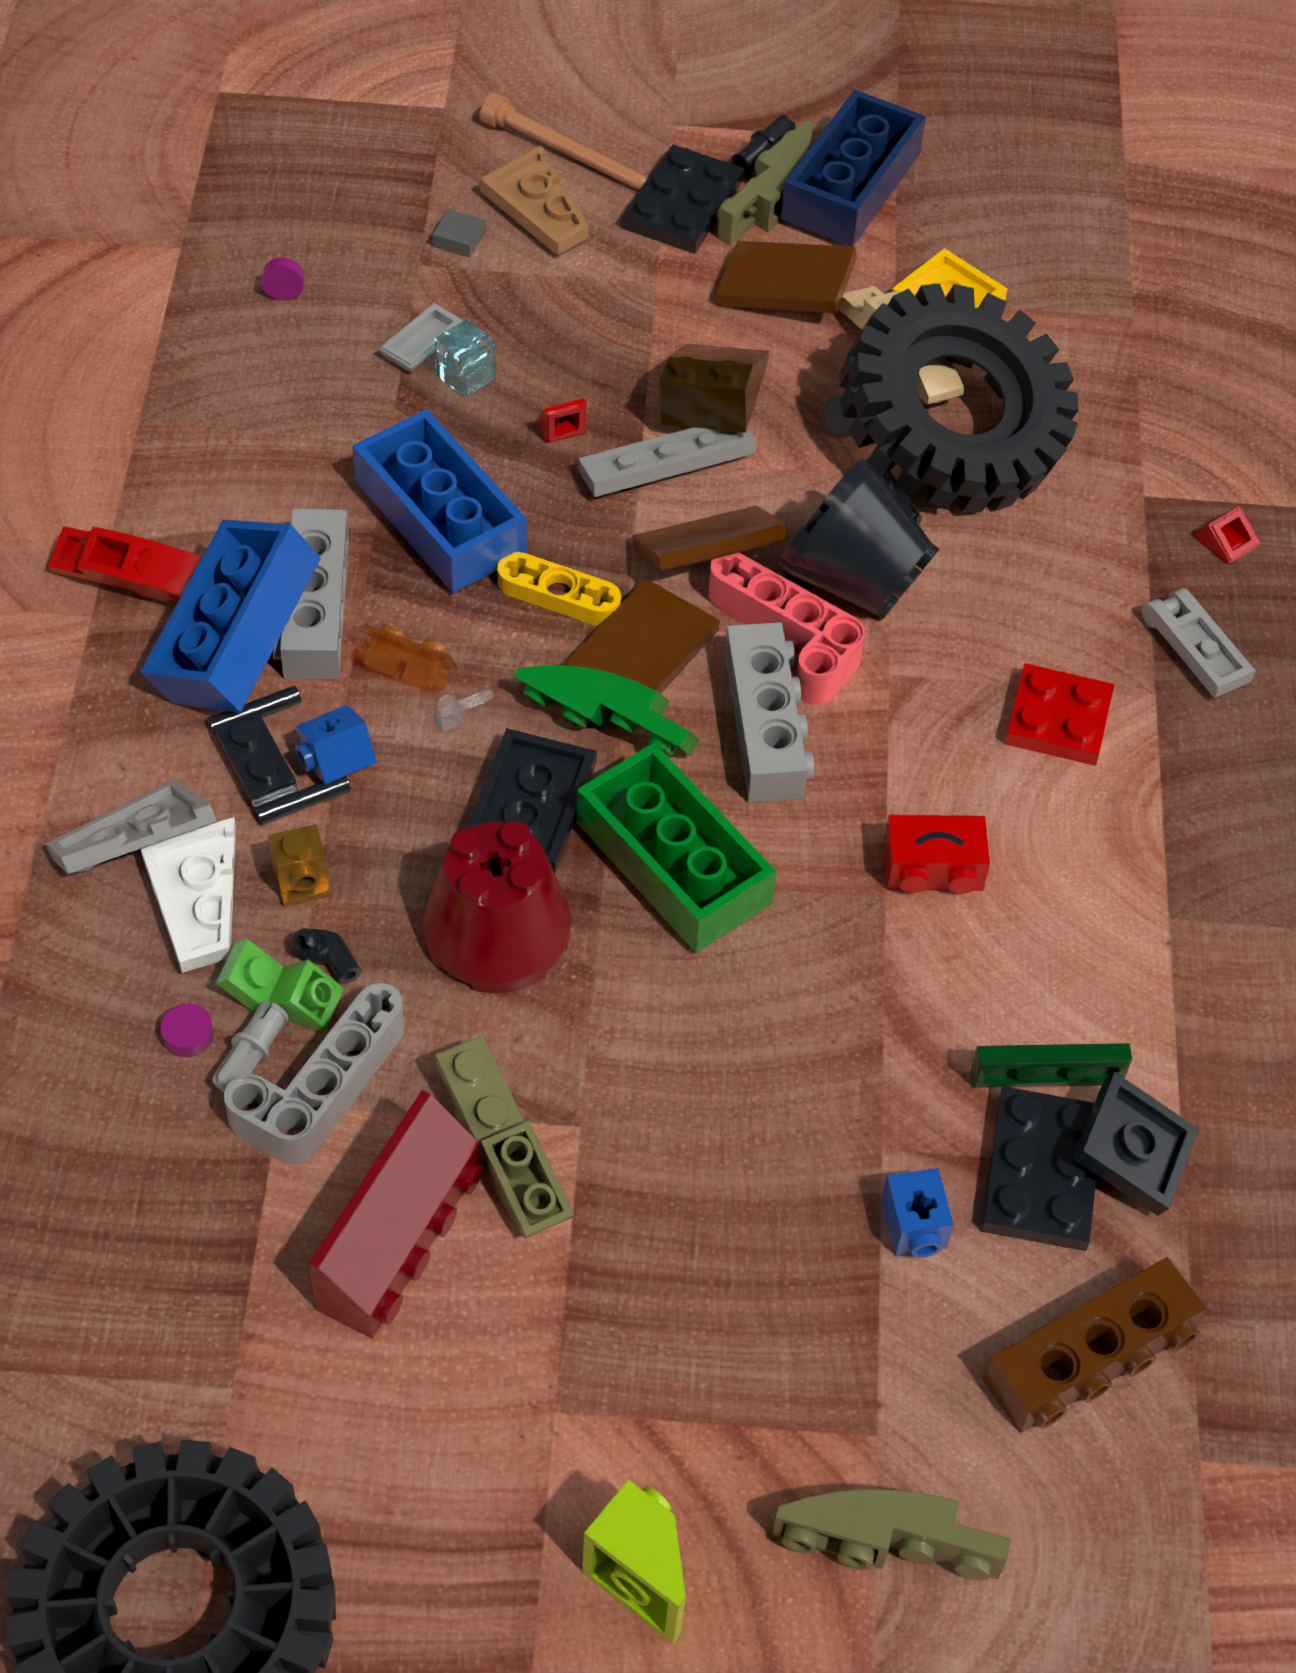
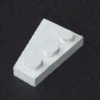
[140,817,236,973]

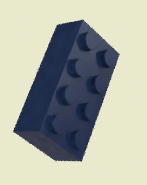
[781,89,926,247]

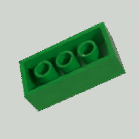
[576,743,777,953]

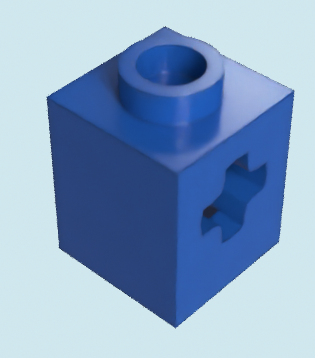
[295,704,377,785]
[881,1168,954,1258]

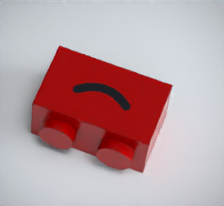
[883,815,990,893]

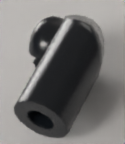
[291,928,361,984]

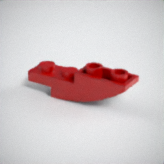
[48,526,202,604]

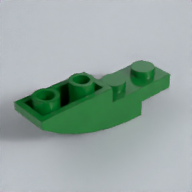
[513,665,699,756]

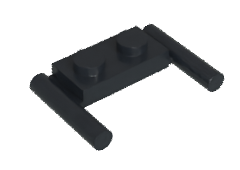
[207,685,351,826]

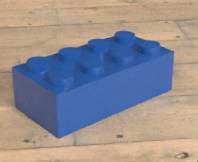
[352,409,527,593]
[140,519,321,713]

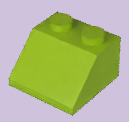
[582,1479,686,1644]

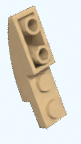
[838,286,964,404]

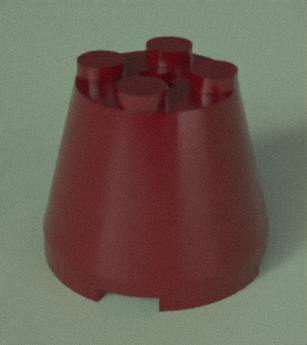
[422,821,571,993]

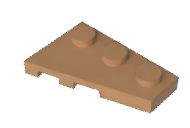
[480,145,589,256]

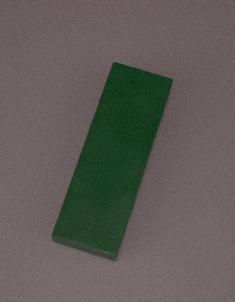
[970,1043,1132,1088]

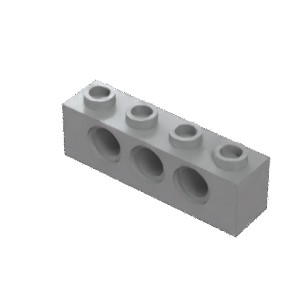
[273,509,350,680]
[724,622,815,803]

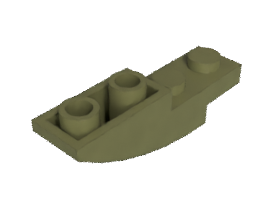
[717,120,812,246]
[434,1035,574,1239]
[772,1489,1011,1581]

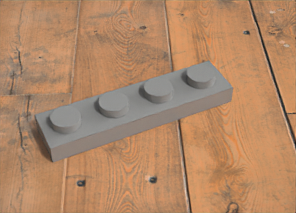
[578,428,756,497]

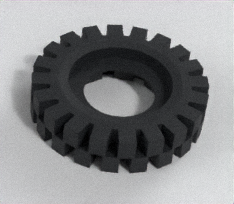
[839,283,1079,513]

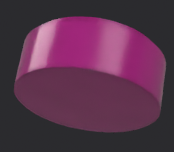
[262,258,304,300]
[160,1004,214,1057]

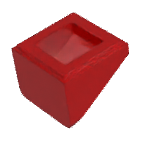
[536,398,587,443]
[1193,506,1261,565]

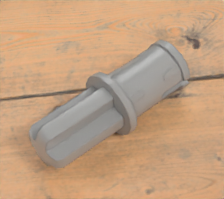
[213,1001,289,1093]

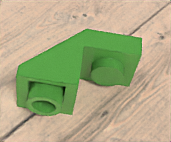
[216,939,344,1031]

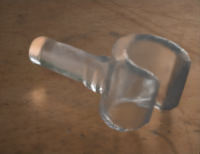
[435,688,494,733]

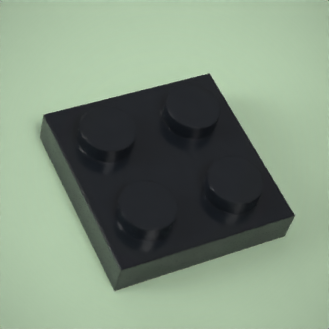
[1073,1072,1198,1216]

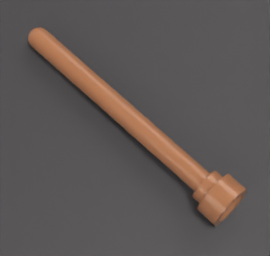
[480,92,648,191]

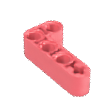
[708,553,865,705]

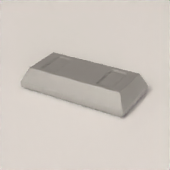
[379,303,466,373]

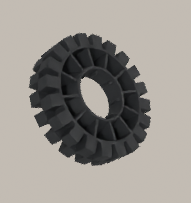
[5,1440,336,1673]

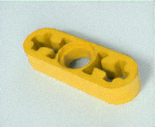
[497,552,621,626]

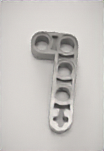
[224,983,404,1165]

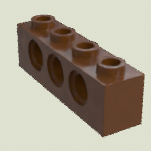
[983,1257,1207,1433]

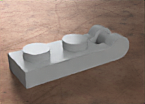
[1142,588,1256,698]

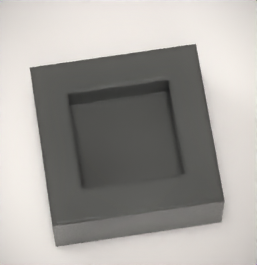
[432,209,486,258]

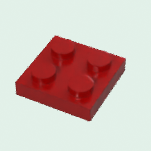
[1005,663,1115,766]

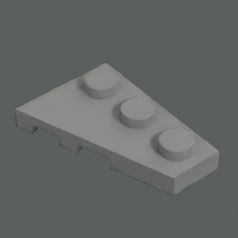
[46,779,217,874]

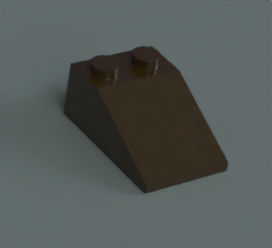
[659,343,769,433]

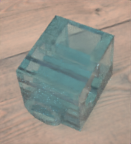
[435,319,496,398]

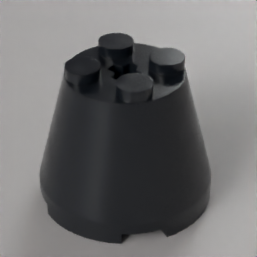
[777,459,940,620]

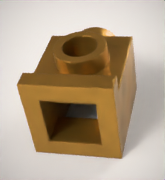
[268,824,332,907]

